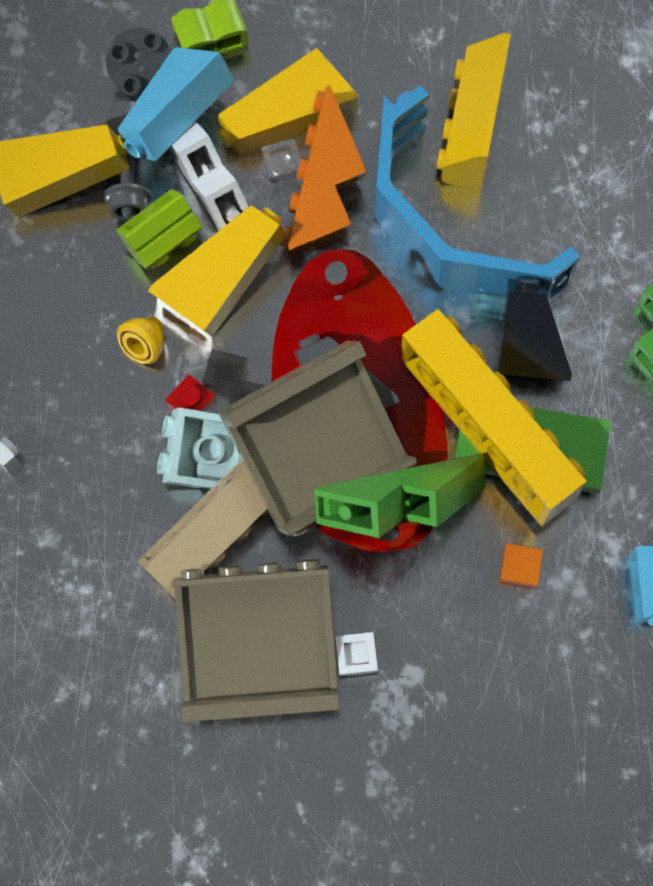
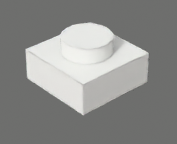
[0,436,22,476]
[335,632,378,677]

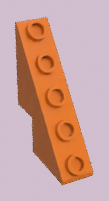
[280,85,367,255]

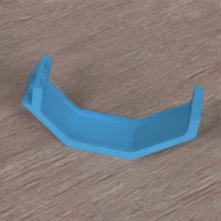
[375,85,581,301]

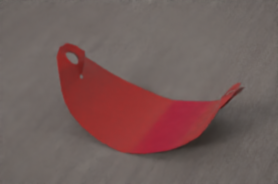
[271,249,448,552]

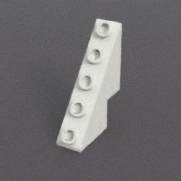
[168,121,249,231]

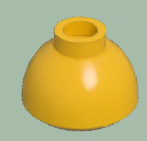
[117,316,165,364]

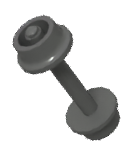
[104,100,152,220]

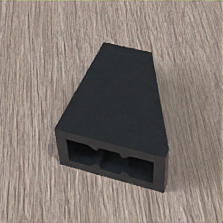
[497,276,572,381]

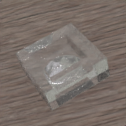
[261,139,301,184]

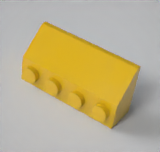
[436,33,511,190]

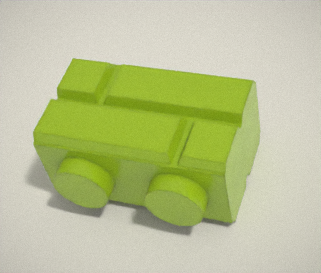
[116,189,203,269]

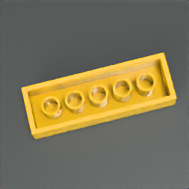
[401,309,587,527]

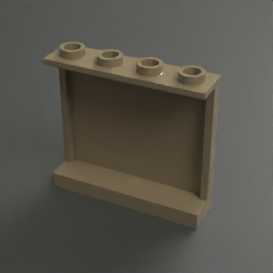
[218,340,417,536]
[171,559,339,722]

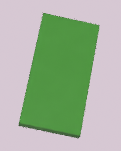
[455,407,611,494]

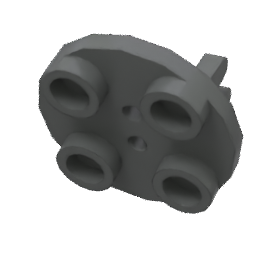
[105,26,172,97]

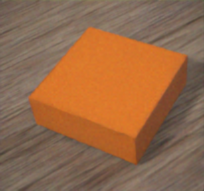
[499,543,543,588]

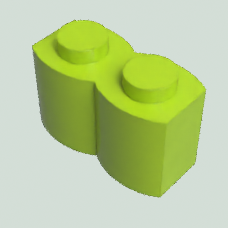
[171,0,249,55]

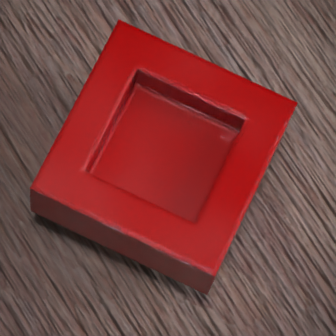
[165,374,217,412]

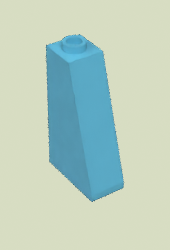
[117,47,235,161]

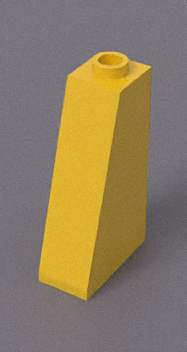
[218,48,359,156]
[0,124,130,217]
[148,205,286,337]

